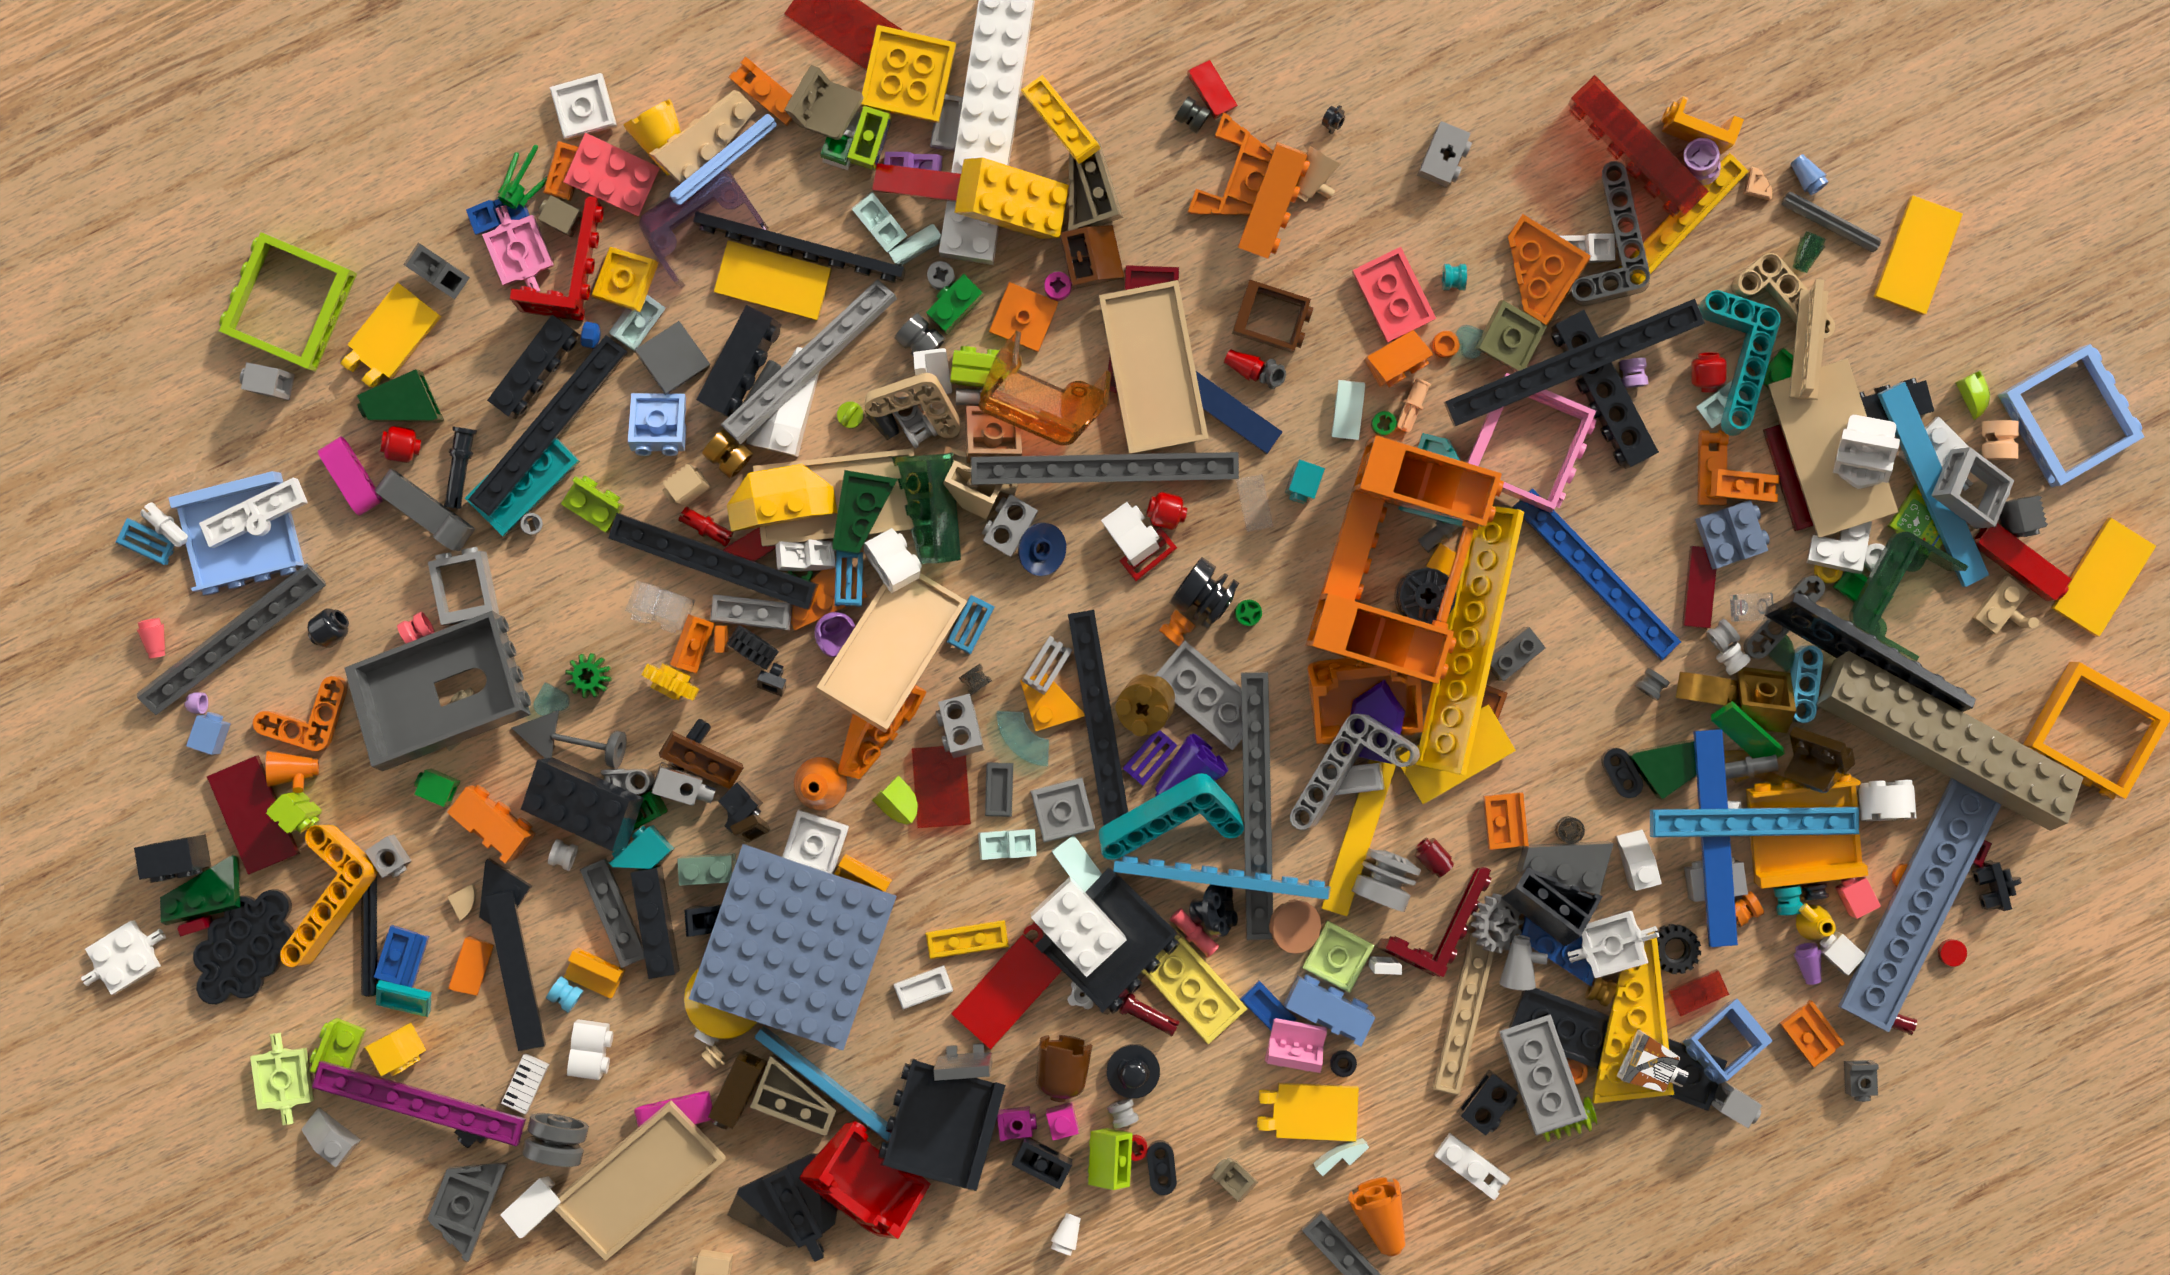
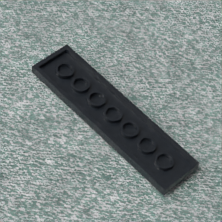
[1764,592,1976,712]
[1509,987,1728,1111]

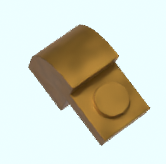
[1676,672,1738,706]

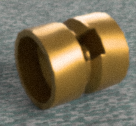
[702,429,753,479]

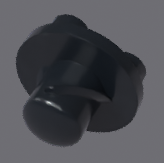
[1189,884,1238,937]
[1107,1044,1160,1099]

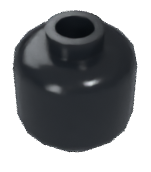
[307,608,349,648]

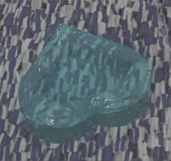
[1455,325,1484,360]
[534,682,570,716]

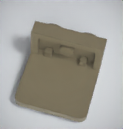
[784,65,863,140]

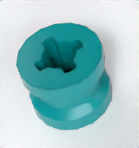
[1442,264,1467,291]

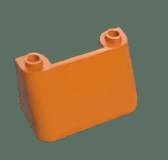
[1307,658,1423,745]

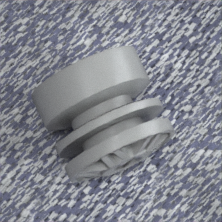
[1352,848,1421,912]

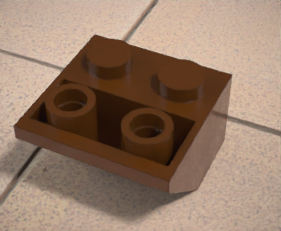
[1060,225,1125,290]

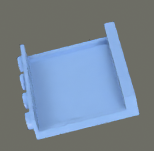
[168,471,304,596]

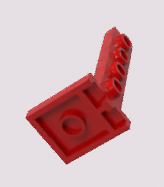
[510,196,604,322]

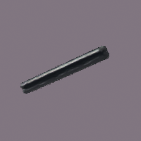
[361,868,377,997]

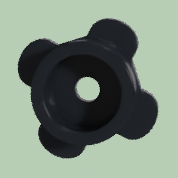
[1322,105,1345,134]

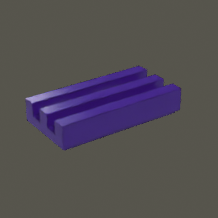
[1123,730,1178,786]

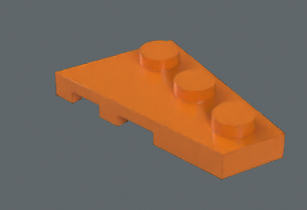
[791,557,868,631]

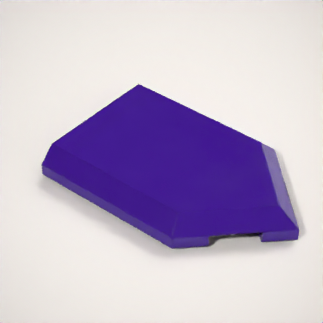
[1342,680,1405,764]

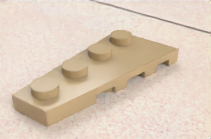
[649,90,756,184]

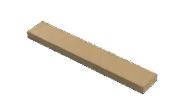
[1432,933,1494,1096]

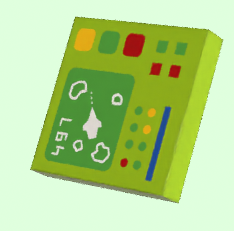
[1887,483,1943,556]

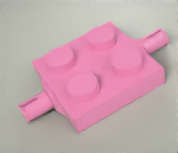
[482,205,554,292]

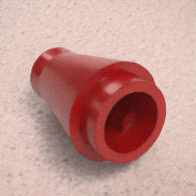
[1224,349,1266,382]

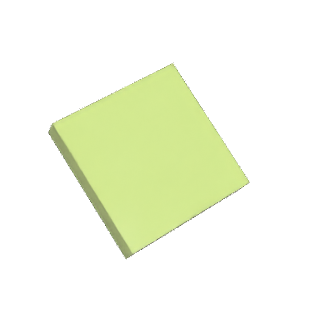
[1302,920,1375,993]

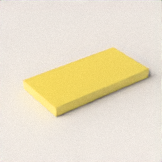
[1145,929,1248,1044]

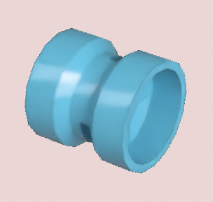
[546,976,584,1013]

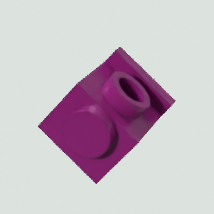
[997,1106,1037,1141]

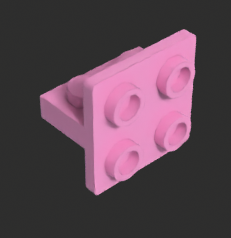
[1265,1018,1327,1073]

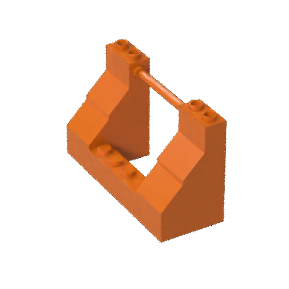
[1305,435,1504,684]

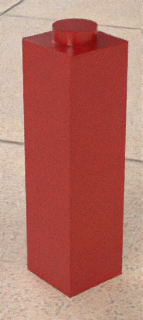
[1973,523,2072,601]

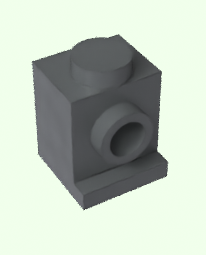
[1844,1060,1879,1102]

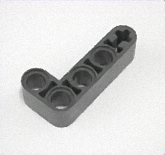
[374,468,475,551]

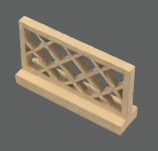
[1789,279,1828,400]

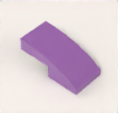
[884,152,943,171]

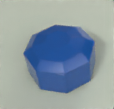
[581,322,601,349]

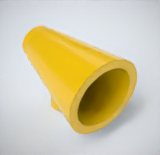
[1796,903,1836,940]

